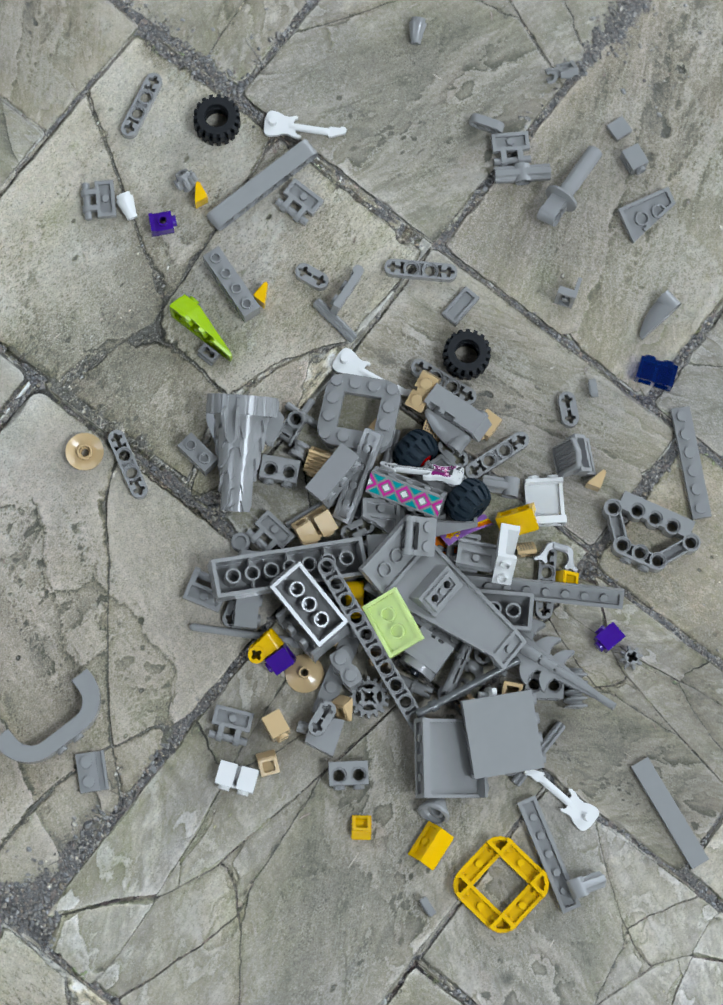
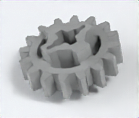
[348,676,390,719]

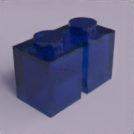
[634,355,678,392]

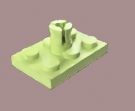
[362,587,425,658]

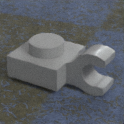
[545,60,579,84]

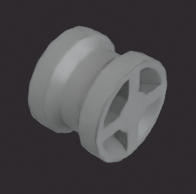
[288,439,311,462]

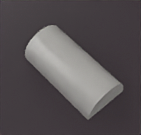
[269,561,348,647]
[479,589,534,632]

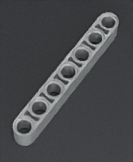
[206,139,318,231]

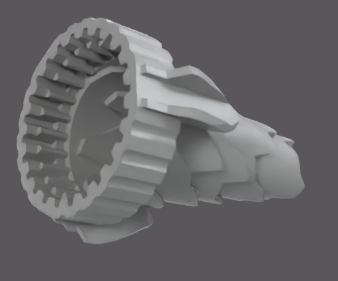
[206,393,284,512]

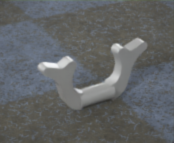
[532,542,578,572]

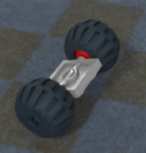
[393,429,491,522]

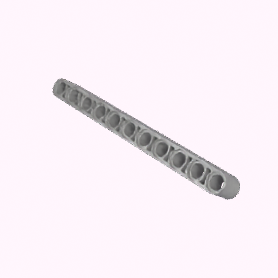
[318,557,425,733]

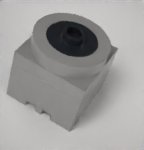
[399,626,454,683]

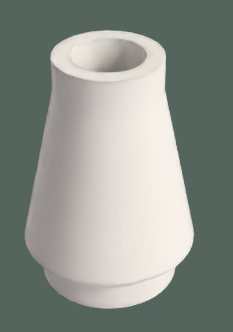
[116,191,138,221]

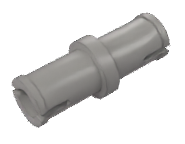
[394,674,434,700]

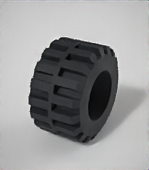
[193,94,241,146]
[442,329,491,380]

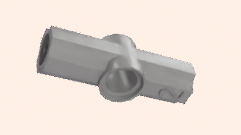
[494,162,551,185]

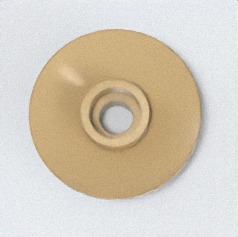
[65,433,104,471]
[285,654,324,693]

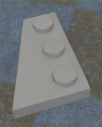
[617,187,676,244]

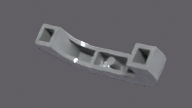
[0,669,101,764]

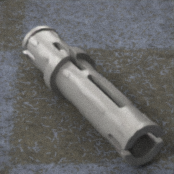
[441,642,473,694]

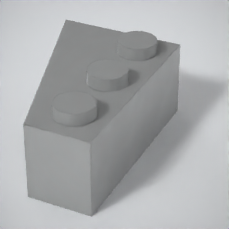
[424,383,492,442]
[305,443,362,509]

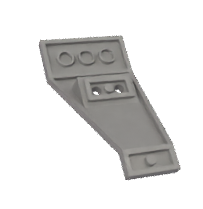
[358,514,527,670]

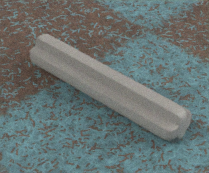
[313,298,357,343]

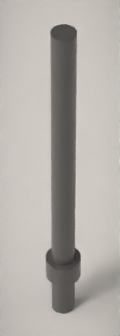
[415,656,521,718]

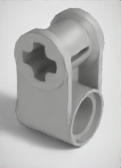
[278,410,307,447]

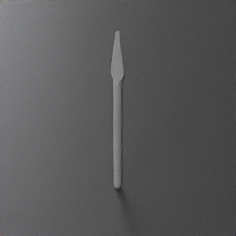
[189,623,317,648]

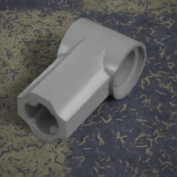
[482,475,520,499]
[566,871,606,900]

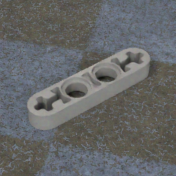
[121,73,163,139]
[384,259,457,283]
[411,359,477,405]
[108,430,148,500]
[465,432,529,479]
[535,546,557,620]

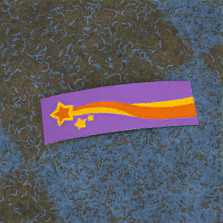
[440,514,494,546]

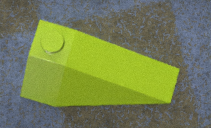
[169,294,232,362]

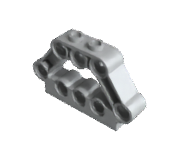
[601,491,701,573]

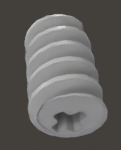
[563,668,588,709]

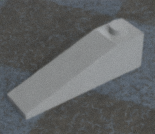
[400,505,478,537]

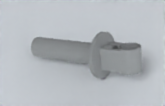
[537,146,602,227]

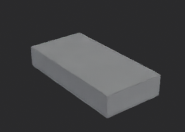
[441,286,480,327]

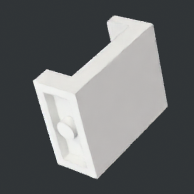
[523,474,567,527]
[492,523,520,585]

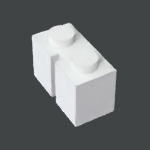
[215,760,259,797]

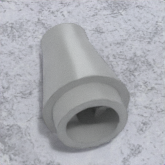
[409,17,427,45]

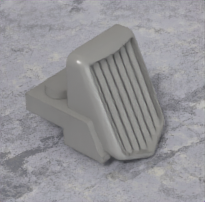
[552,434,596,478]

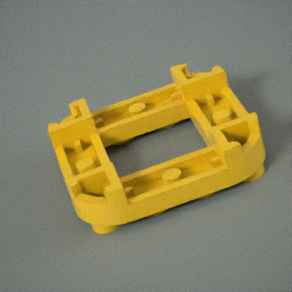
[452,836,549,933]

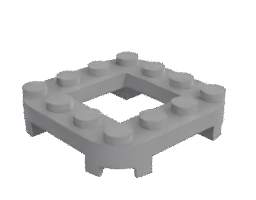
[317,373,402,456]

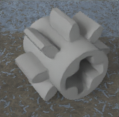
[173,169,198,192]
[619,646,643,671]

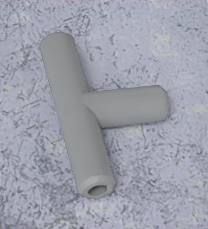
[285,398,318,428]

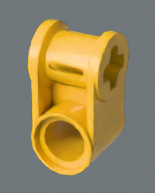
[345,581,364,619]
[248,628,284,664]

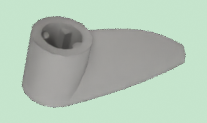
[639,290,681,340]
[424,408,471,455]

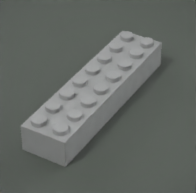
[207,536,366,602]

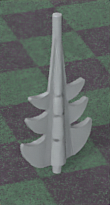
[492,619,617,710]

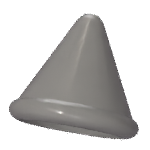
[418,798,450,824]

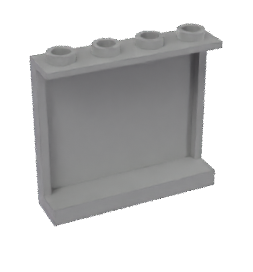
[460,689,546,779]
[414,718,489,798]

